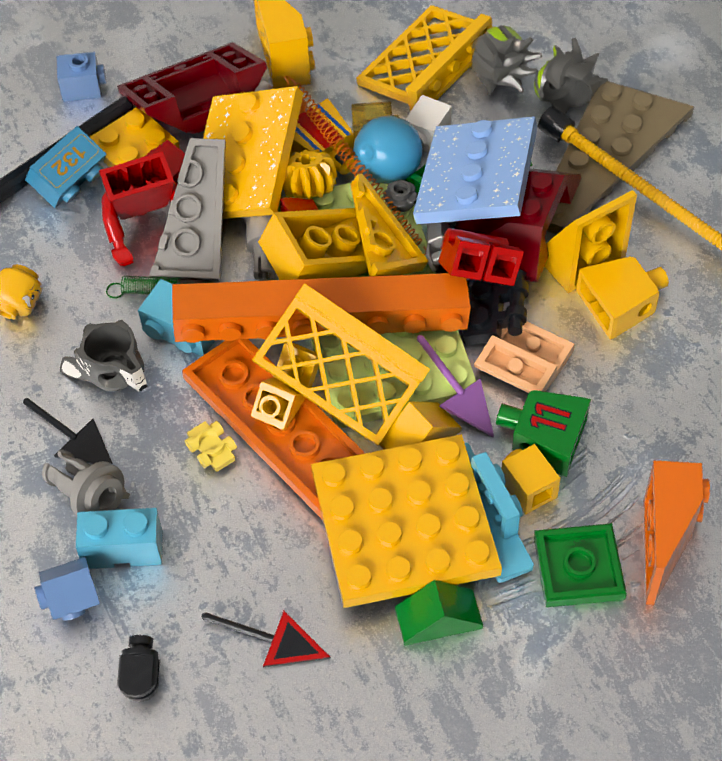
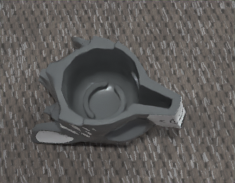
[59,320,148,392]

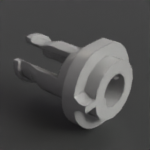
[42,450,130,516]

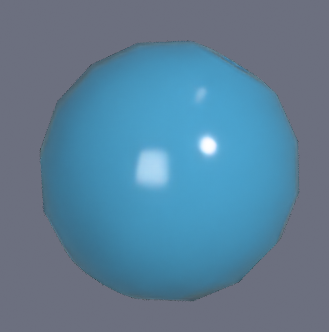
[353,115,423,184]

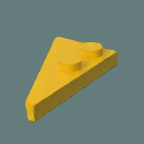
[350,174,428,276]

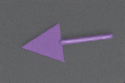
[417,335,494,437]

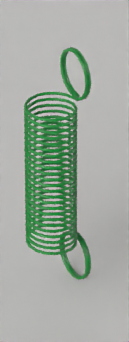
[106,275,180,298]

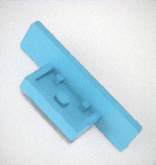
[465,443,534,583]

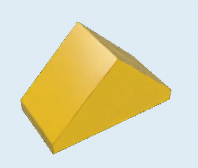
[379,401,462,450]

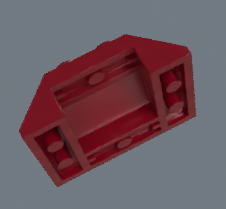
[117,42,267,133]
[454,168,581,282]

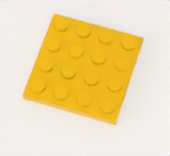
[311,434,502,608]

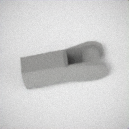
[426,222,451,272]

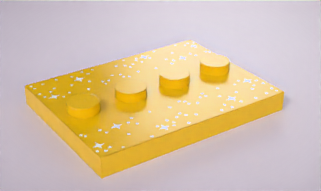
[203,86,304,219]

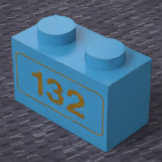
[25,126,107,208]

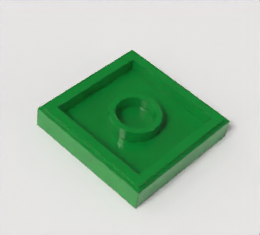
[533,523,627,608]

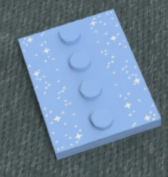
[413,116,538,224]

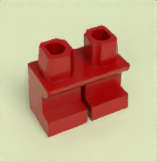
[438,228,524,286]

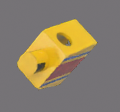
[290,98,355,175]

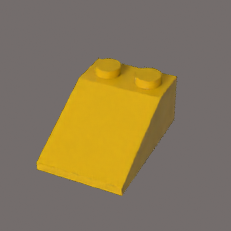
[254,0,315,89]
[544,190,637,293]
[258,208,368,280]

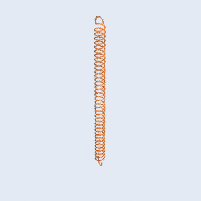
[284,76,427,256]

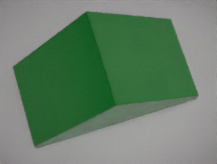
[395,580,483,646]

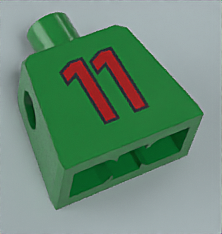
[496,390,591,477]

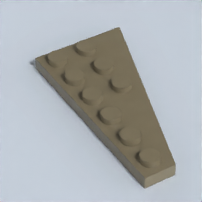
[547,81,694,234]

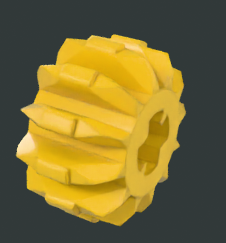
[282,149,337,200]

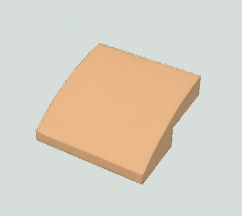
[474,321,574,393]

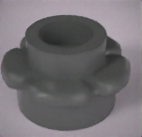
[383,180,418,212]

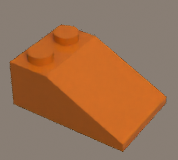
[644,460,710,605]

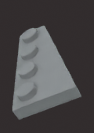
[149,138,226,280]

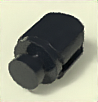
[117,635,160,702]

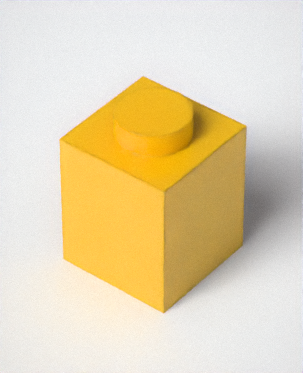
[501,444,561,515]

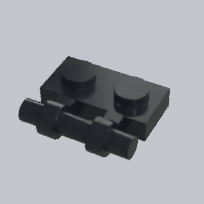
[462,269,529,345]

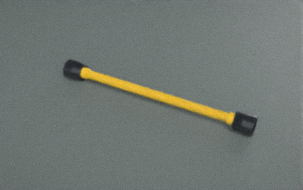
[538,106,722,251]

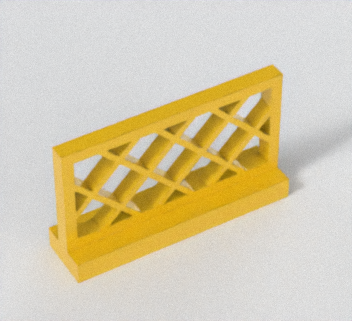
[356,5,493,112]
[252,283,430,446]

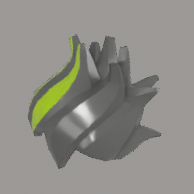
[471,25,542,96]
[534,38,608,115]

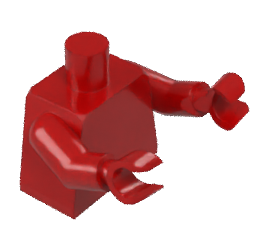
[99,151,177,266]

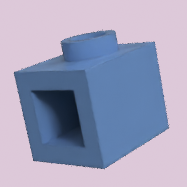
[57,52,106,102]
[34,557,100,620]

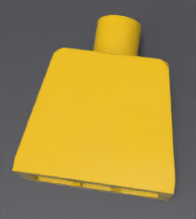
[576,256,669,340]

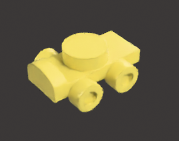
[184,421,237,472]

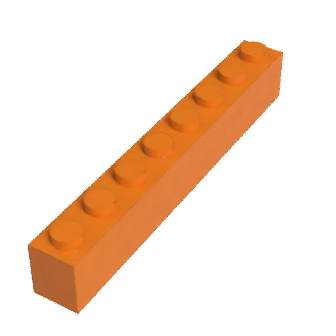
[172,273,471,343]

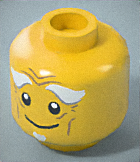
[0,264,42,320]

